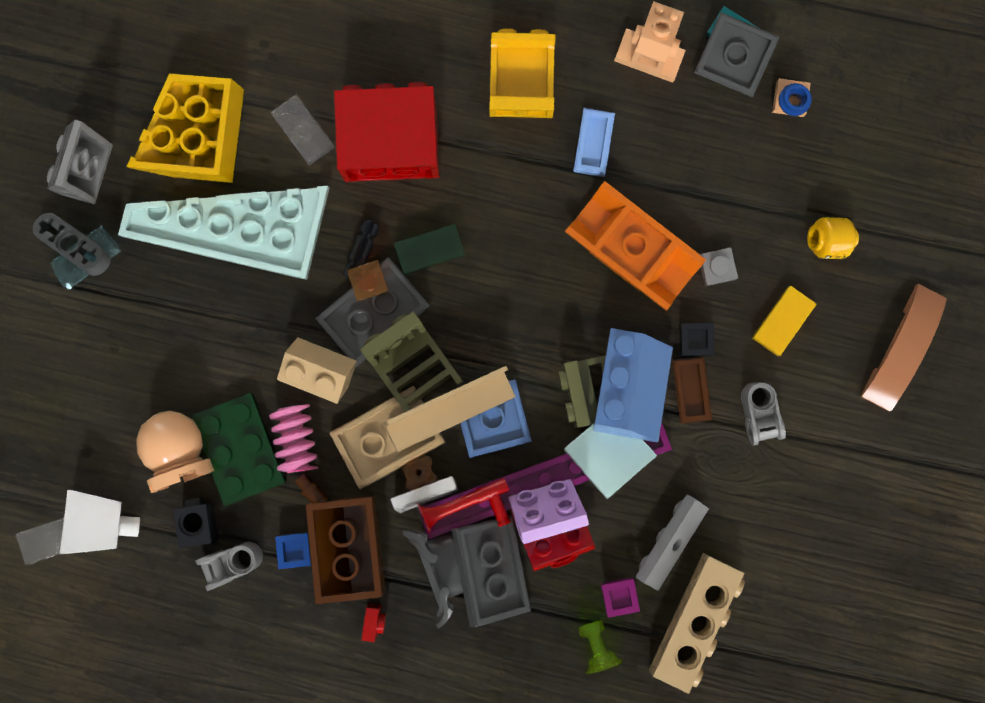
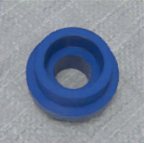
[778,83,812,116]

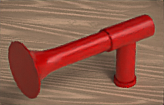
[417,478,511,535]

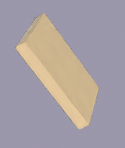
[330,386,445,490]

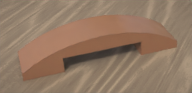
[860,284,947,411]

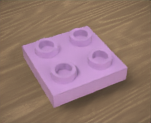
[508,479,589,544]

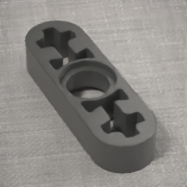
[33,213,110,276]

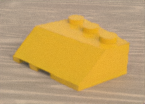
[126,74,244,183]

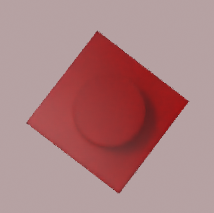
[361,603,386,642]

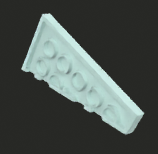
[118,186,330,280]

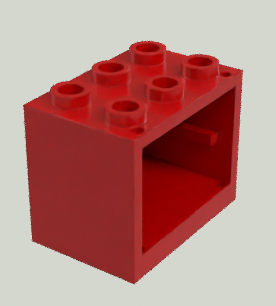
[334,82,439,182]

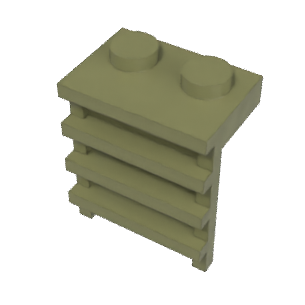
[360,311,463,412]
[558,355,606,428]

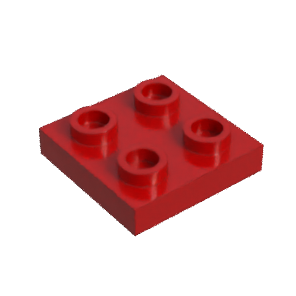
[510,509,595,571]

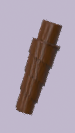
[295,474,329,503]

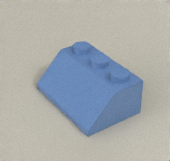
[593,328,673,443]

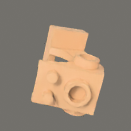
[614,1,686,83]

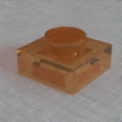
[347,260,388,301]

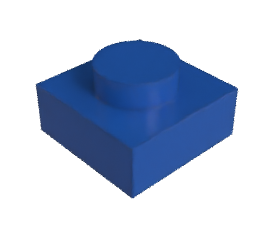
[275,532,312,569]

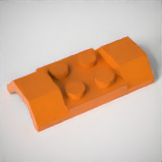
[565,181,706,311]

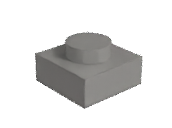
[700,247,738,286]

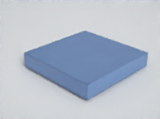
[461,379,532,458]

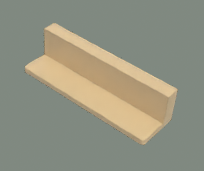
[383,366,515,452]

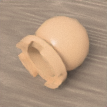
[136,411,214,493]

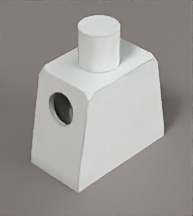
[60,490,140,554]

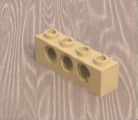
[649,553,745,694]

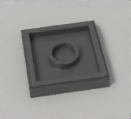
[694,12,780,98]

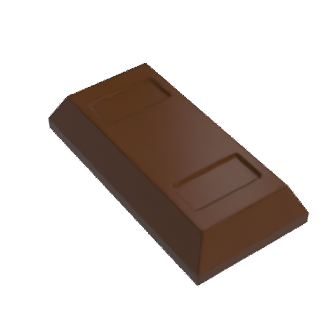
[672,356,712,424]

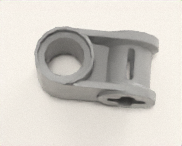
[741,382,786,446]
[195,542,263,591]

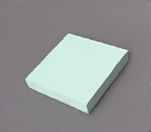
[564,423,657,499]

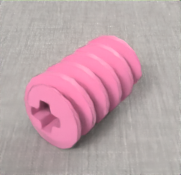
[269,404,318,473]

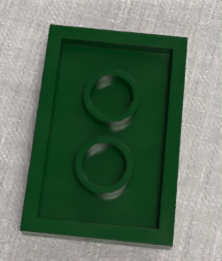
[191,393,287,506]

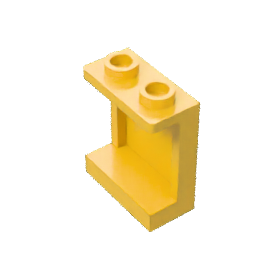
[490,29,555,118]

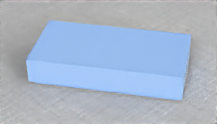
[573,108,615,177]

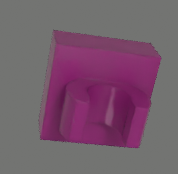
[600,577,640,618]

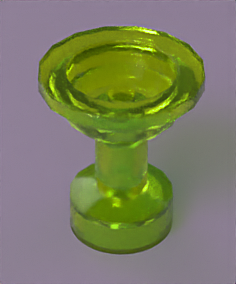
[578,619,623,674]

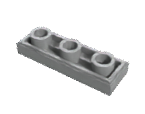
[636,494,709,590]

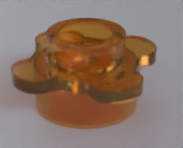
[401,455,437,491]

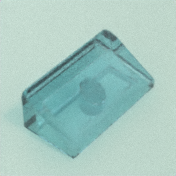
[50,225,121,289]

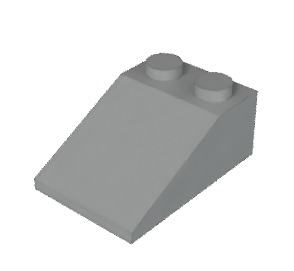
[47,120,113,205]

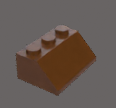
[306,495,385,604]

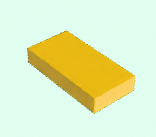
[752,286,817,356]

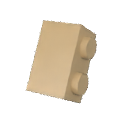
[277,337,357,404]

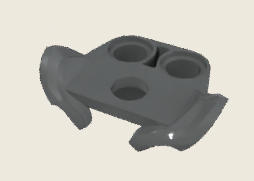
[402,530,463,629]

